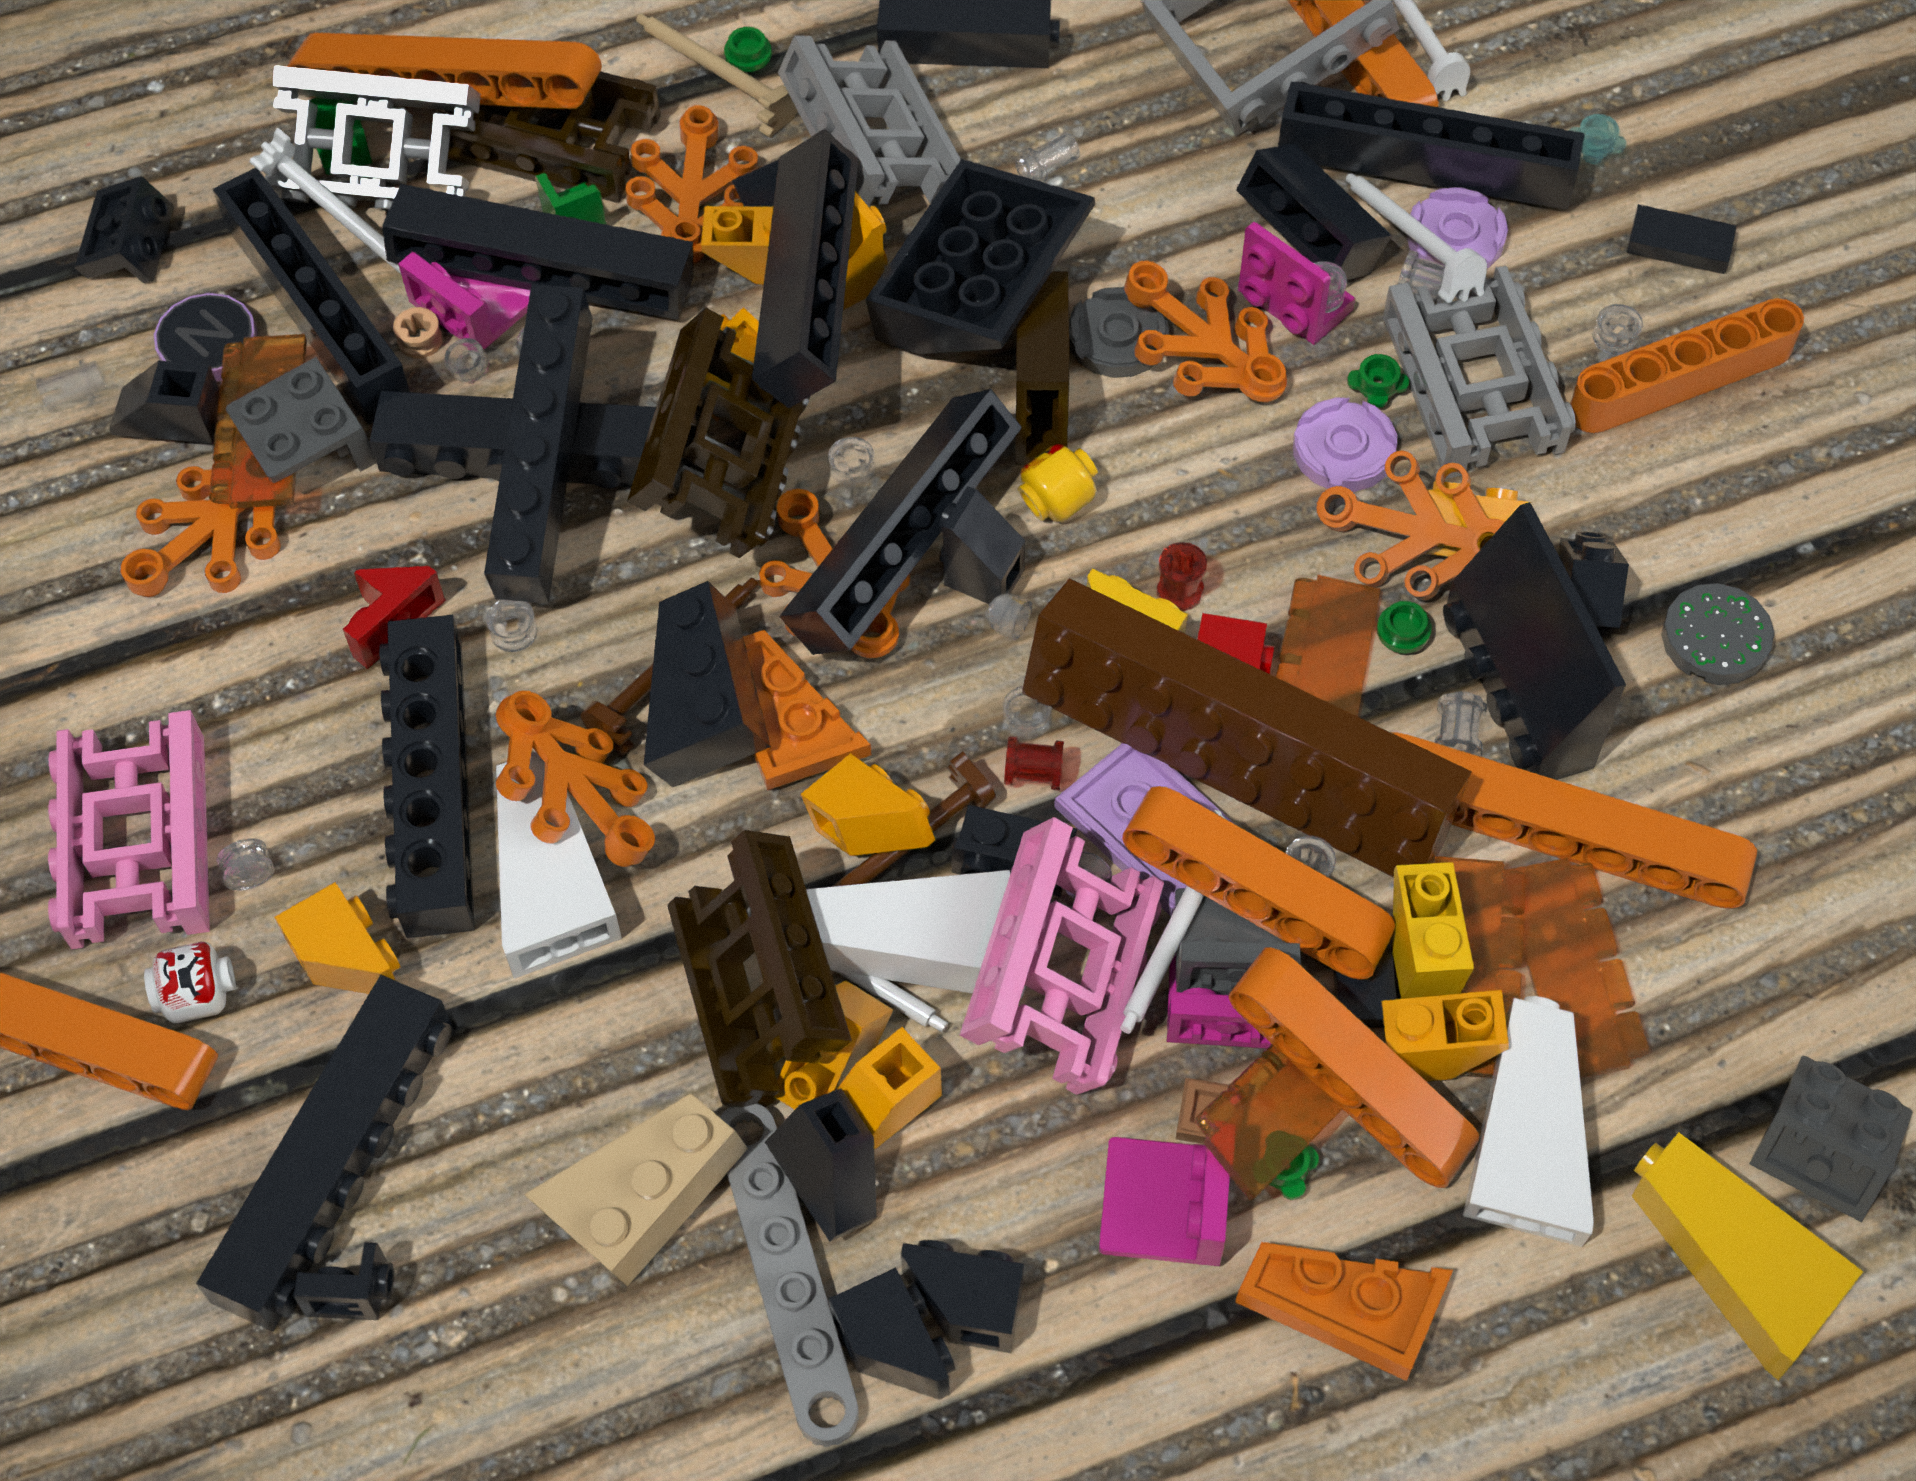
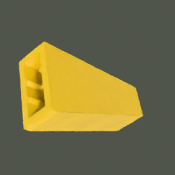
[1632,1132,1864,1381]

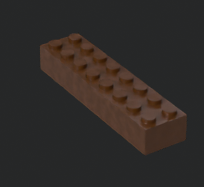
[1022,578,1472,878]

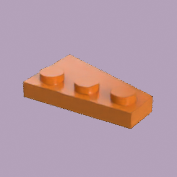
[743,630,872,790]
[1235,1242,1453,1381]

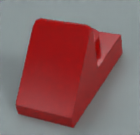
[342,566,446,669]

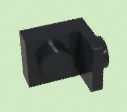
[293,1242,394,1320]

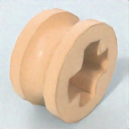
[393,307,443,359]

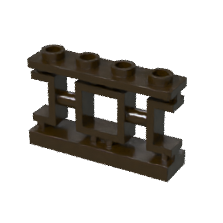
[431,71,661,203]
[627,307,811,558]
[667,830,852,1108]

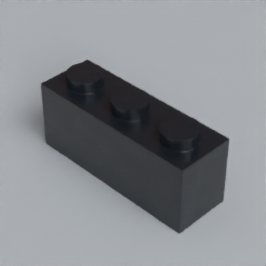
[1236,143,1392,283]

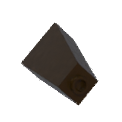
[1015,271,1069,465]

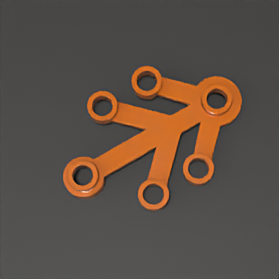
[626,105,758,263]
[1124,261,1287,402]
[1317,450,1504,600]
[120,454,293,597]
[759,489,911,658]
[496,690,655,867]

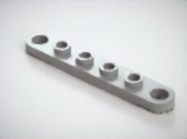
[720,1103,859,1447]

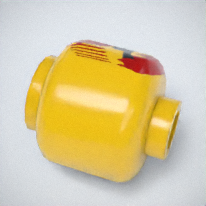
[1018,444,1098,522]

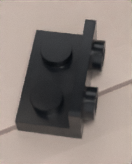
[74,176,174,283]
[951,805,1077,897]

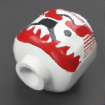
[144,942,236,1023]

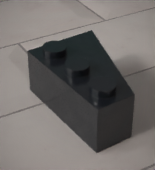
[644,581,771,787]

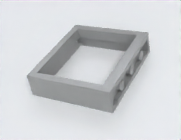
[1141,0,1399,136]

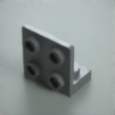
[226,357,376,483]
[1174,888,1301,995]
[1749,1056,1912,1222]

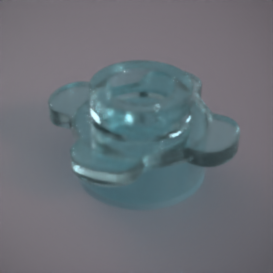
[1570,114,1626,164]

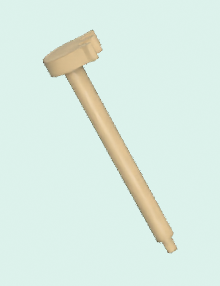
[636,14,798,138]

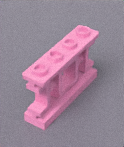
[48,710,210,949]
[960,817,1164,1095]

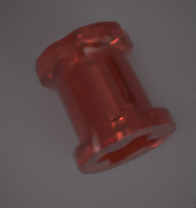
[1156,542,1207,611]
[1004,736,1064,791]

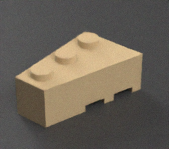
[524,1093,748,1287]

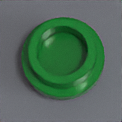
[724,26,772,72]
[1376,601,1432,654]

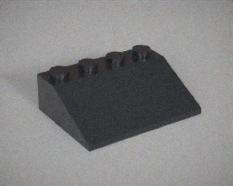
[865,159,1095,354]
[1443,502,1626,780]

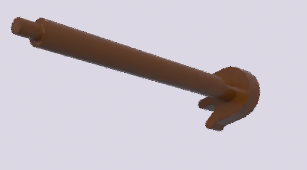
[581,577,758,757]
[831,751,996,887]

